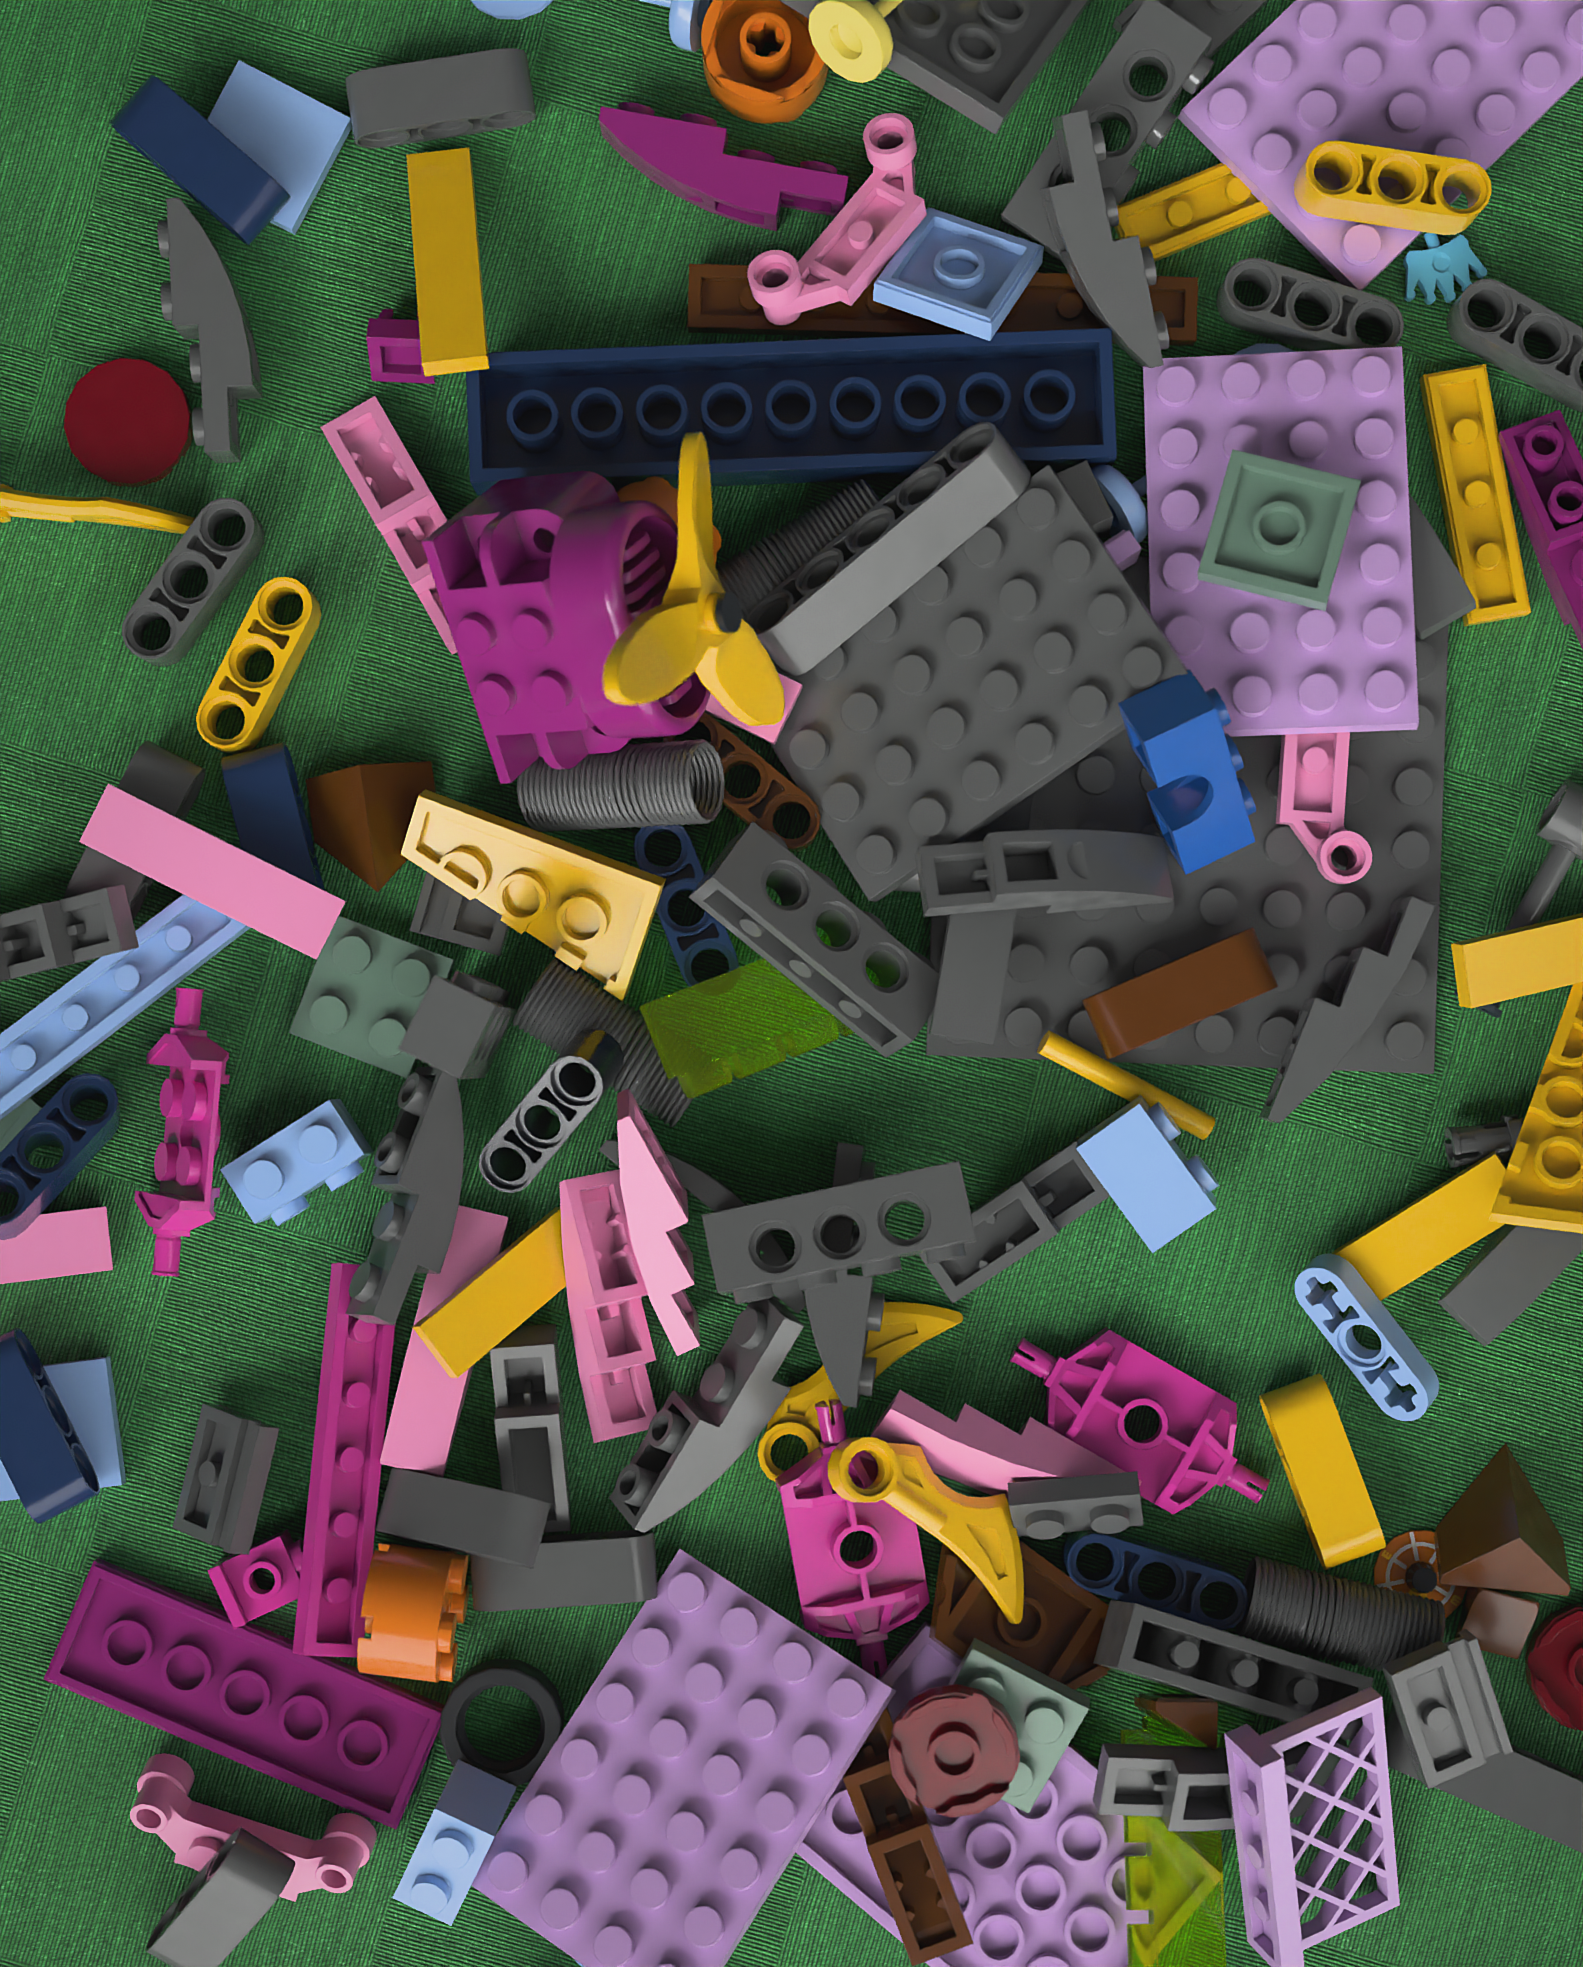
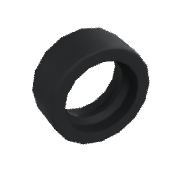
[440,1659,564,1786]

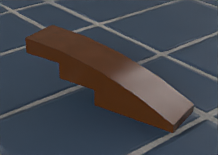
[842,1707,974,1967]

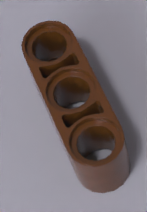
[663,712,820,852]
[1082,927,1278,1059]

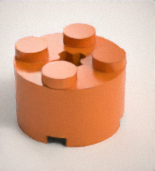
[701,0,829,124]
[357,1542,469,1683]

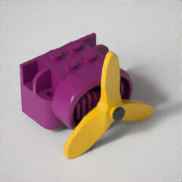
[421,432,785,784]

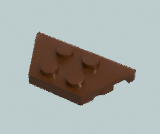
[929,1540,1111,1690]

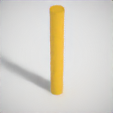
[1037,1030,1216,1140]

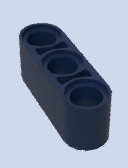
[109,74,291,246]
[221,742,326,891]
[633,825,740,997]
[0,1073,121,1240]
[0,1327,100,1524]
[1062,1530,1249,1631]

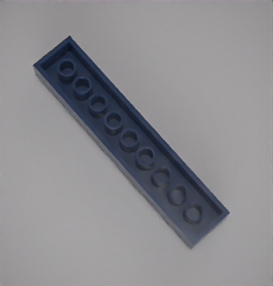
[466,328,1117,496]

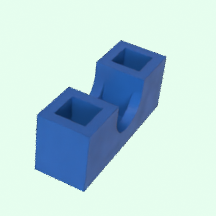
[1118,669,1256,875]

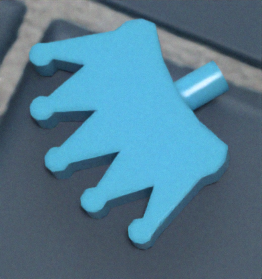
[1403,233,1487,305]

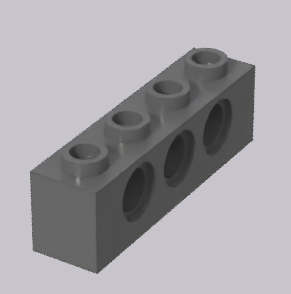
[1001,0,1214,264]
[689,822,939,1058]
[398,970,518,1079]
[702,1161,977,1304]
[1093,1600,1374,1741]

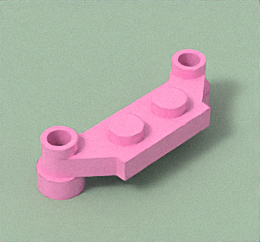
[747,113,927,325]
[1276,732,1372,884]
[130,1753,377,1902]

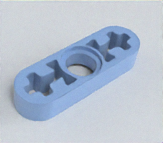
[1295,1254,1439,1421]

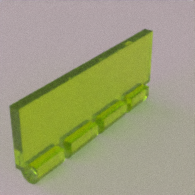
[639,934,879,1099]
[1121,1716,1227,1967]

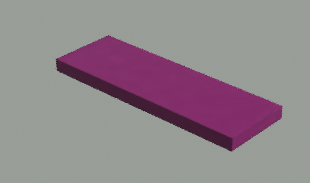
[43,1558,445,1830]

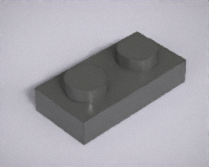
[1008,1471,1144,1540]

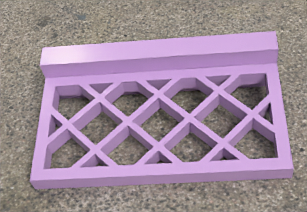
[1224,1687,1400,1967]

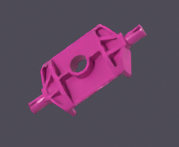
[134,987,230,1276]
[1009,1327,1270,1514]
[775,1399,930,1678]

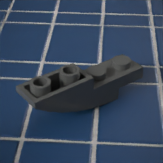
[1040,110,1169,368]
[157,198,263,463]
[915,829,1174,917]
[346,1066,464,1325]
[804,1143,885,1407]
[609,1297,804,1533]
[1093,1734,1347,1831]

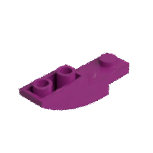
[599,102,848,231]
[1499,409,1583,650]

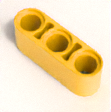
[1294,141,1492,235]
[196,577,321,754]
[1259,1373,1386,1570]

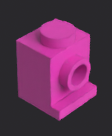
[207,1529,304,1629]

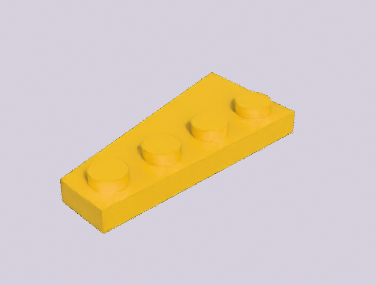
[401,789,666,1001]
[1488,982,1583,1233]

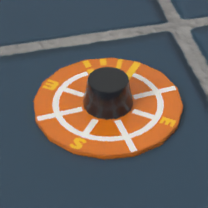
[1374,1530,1468,1618]

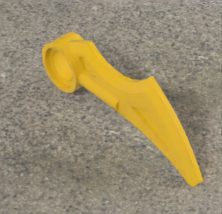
[0,484,196,534]
[757,1302,963,1482]
[828,1437,1024,1624]

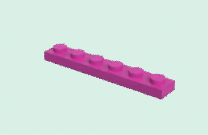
[292,1263,395,1658]

